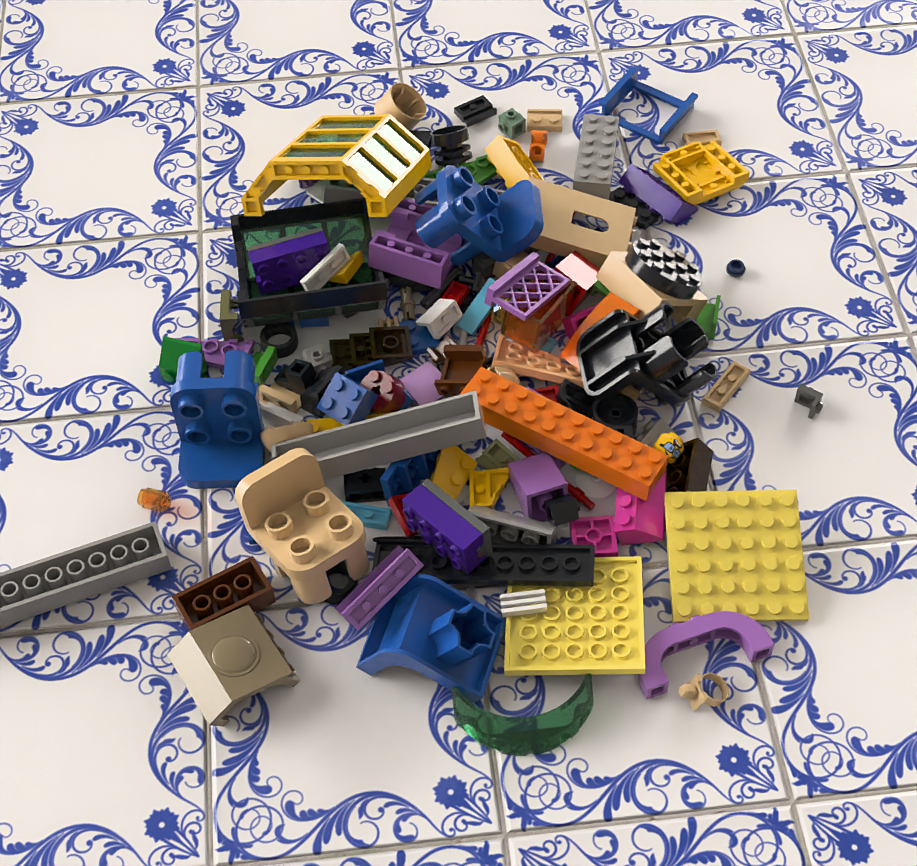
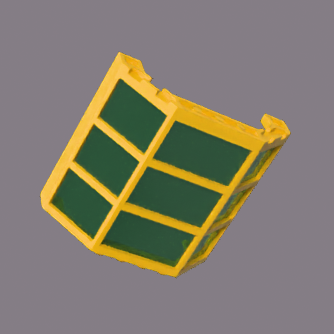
[241,114,432,217]

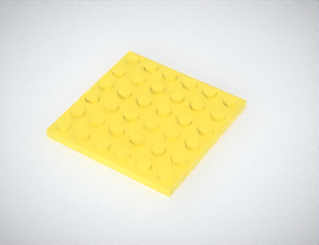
[664,490,809,624]
[504,556,645,676]

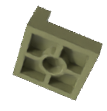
[219,290,243,342]

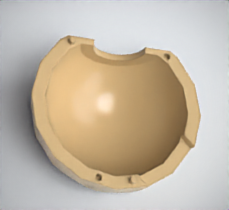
[260,422,314,453]

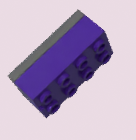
[247,227,330,295]
[402,478,493,575]

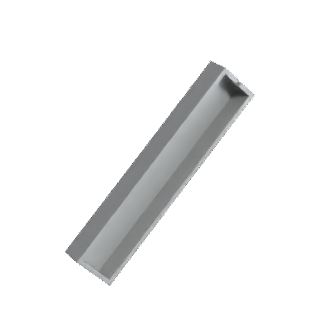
[271,391,487,480]

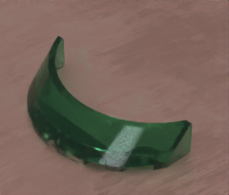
[452,673,594,756]

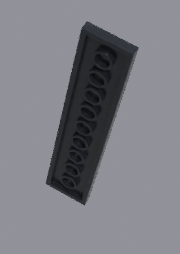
[372,542,595,587]

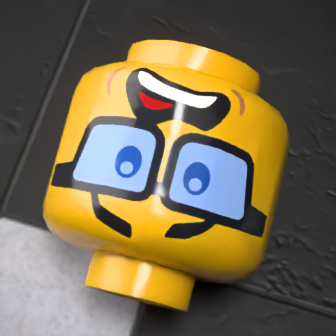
[652,432,684,464]

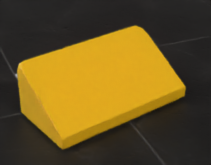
[330,251,364,284]

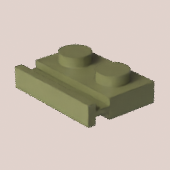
[475,438,520,488]

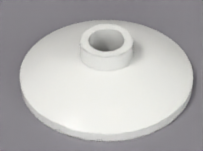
[575,470,617,499]

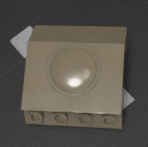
[167,604,300,727]

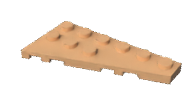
[491,334,584,388]

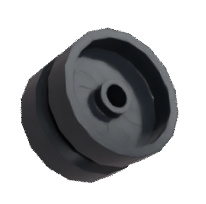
[592,393,639,437]

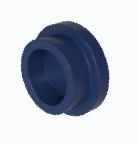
[726,259,746,277]

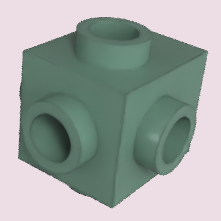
[498,108,526,140]

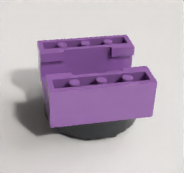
[368,198,467,292]

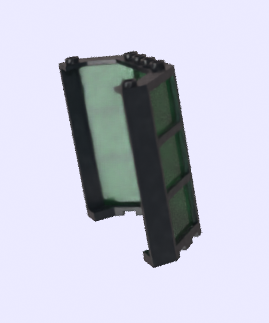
[230,198,389,328]

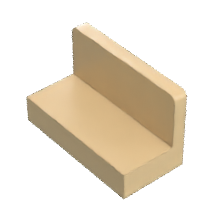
[259,383,301,414]

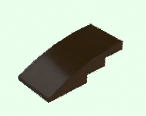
[329,326,413,374]

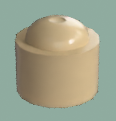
[374,82,427,130]

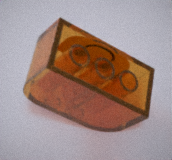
[501,270,577,352]

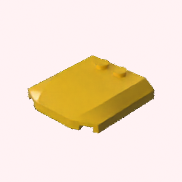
[653,141,750,205]

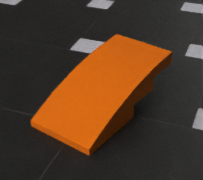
[560,292,641,369]

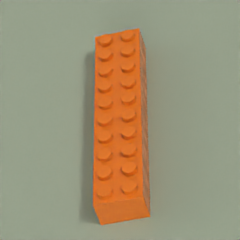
[460,367,669,501]

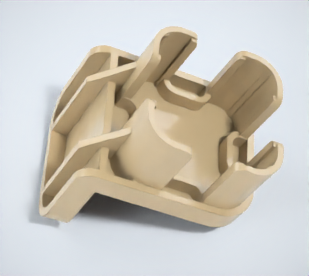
[235,448,370,604]

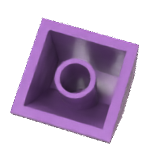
[508,452,568,522]

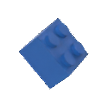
[316,372,379,425]

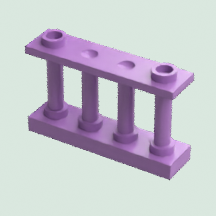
[335,545,424,631]

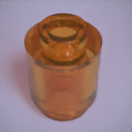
[137,487,171,513]

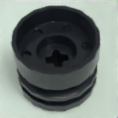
[430,125,473,165]

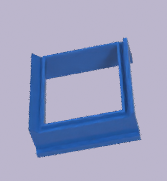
[599,66,698,145]

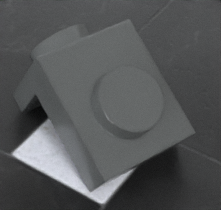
[794,384,824,419]

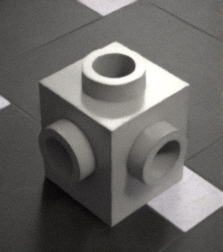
[302,344,333,378]

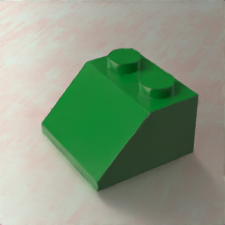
[158,336,208,383]

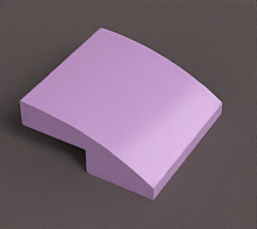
[400,361,445,406]

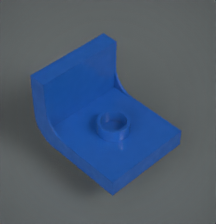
[356,574,506,703]

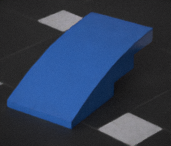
[380,449,441,507]

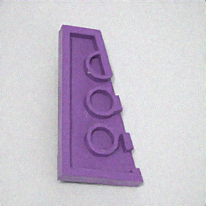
[175,338,255,370]

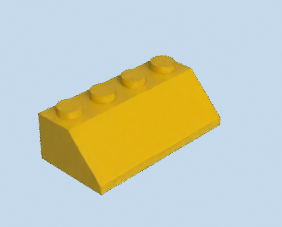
[484,135,545,189]

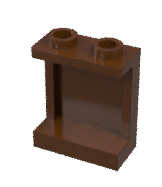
[434,345,488,396]

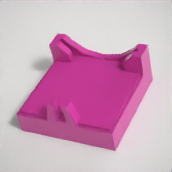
[569,515,618,557]

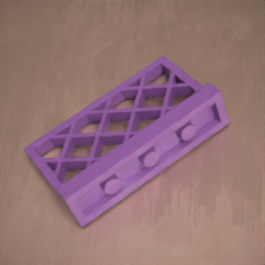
[484,252,570,321]

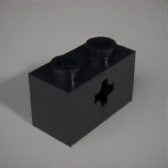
[343,467,386,503]

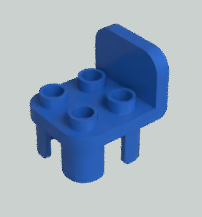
[414,165,544,266]
[170,350,265,489]

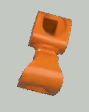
[529,130,548,162]

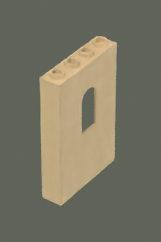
[528,177,638,268]

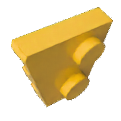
[469,467,509,509]

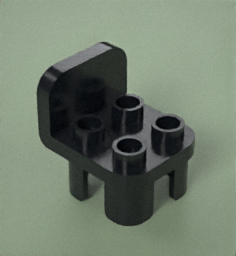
[576,302,717,407]

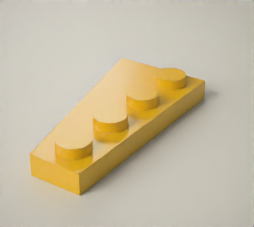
[430,446,478,500]

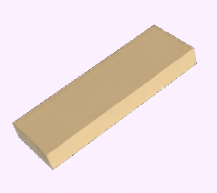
[701,361,751,413]

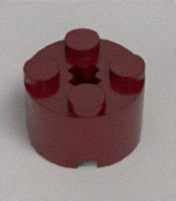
[361,370,406,414]

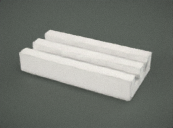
[500,589,548,618]

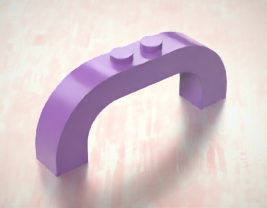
[638,611,775,700]

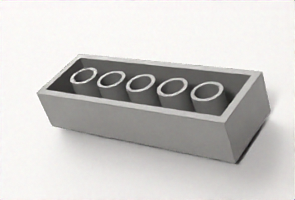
[573,114,619,200]

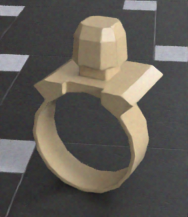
[678,673,729,711]

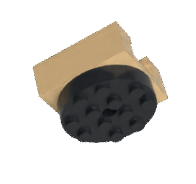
[596,238,709,325]

